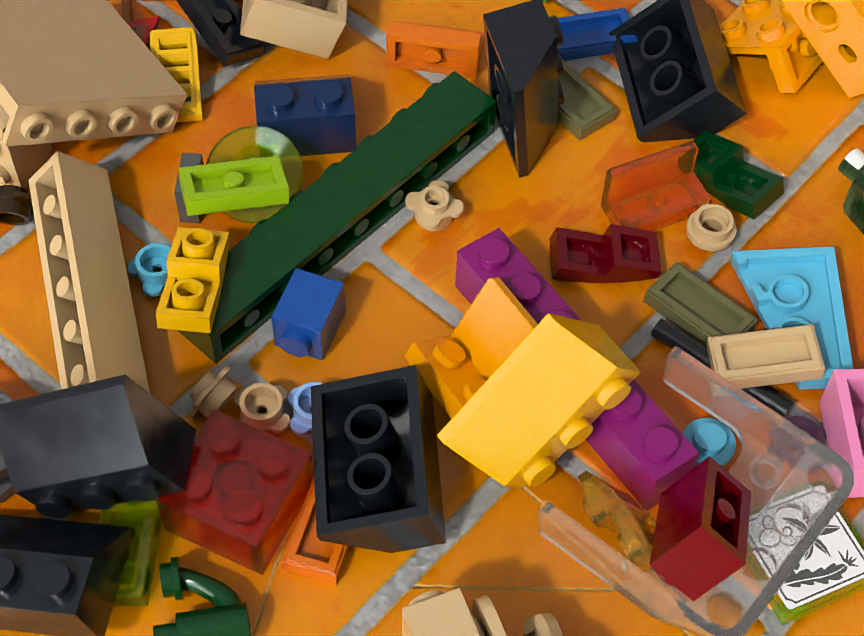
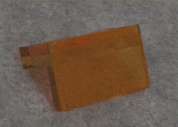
[601,141,712,231]

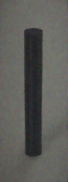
[651,319,795,421]

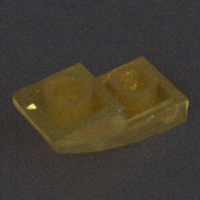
[578,471,656,572]

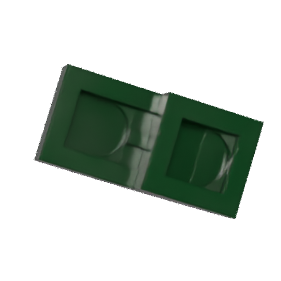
[674,131,784,220]

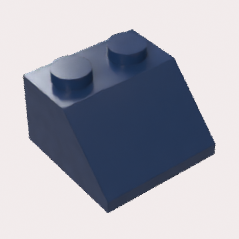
[254,74,356,158]

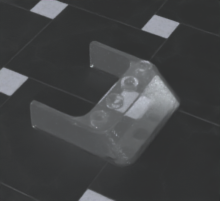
[538,346,854,636]

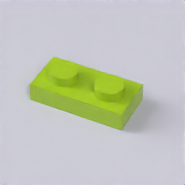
[179,156,289,216]

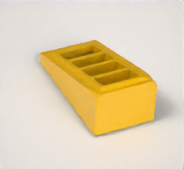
[150,27,203,123]

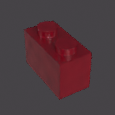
[649,456,751,601]

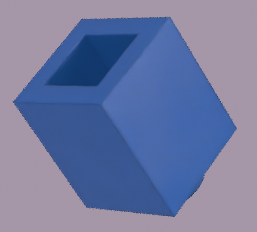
[271,268,346,360]

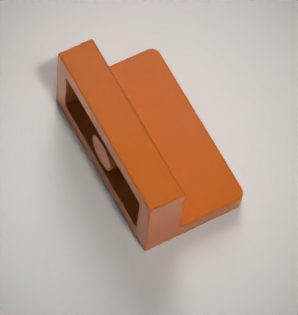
[386,21,485,79]

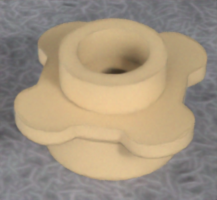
[405,180,464,231]
[189,366,238,421]
[234,383,290,437]

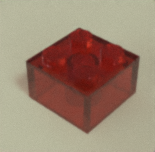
[156,410,314,575]

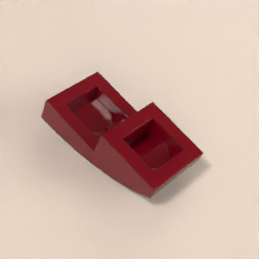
[549,224,661,283]

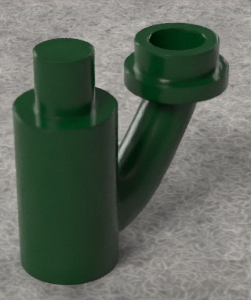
[153,556,251,636]

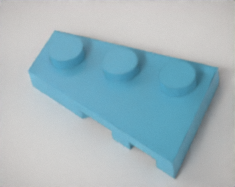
[730,247,854,390]

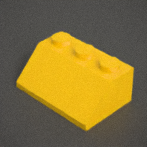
[437,313,641,488]

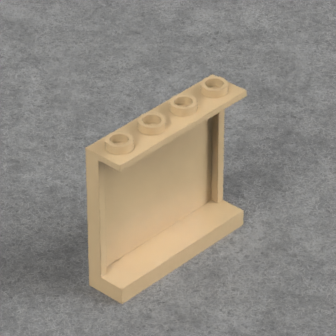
[0,0,188,147]

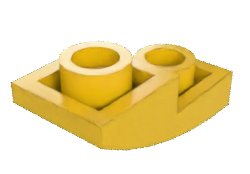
[156,227,230,334]

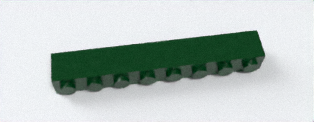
[177,71,497,364]

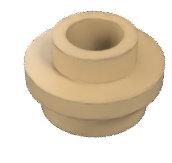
[686,204,737,251]

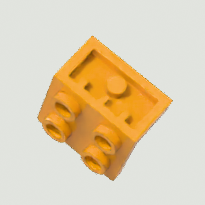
[719,0,823,94]
[404,277,538,419]

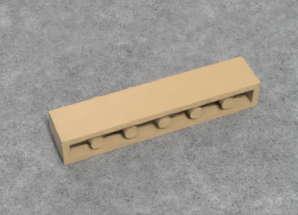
[28,151,150,393]

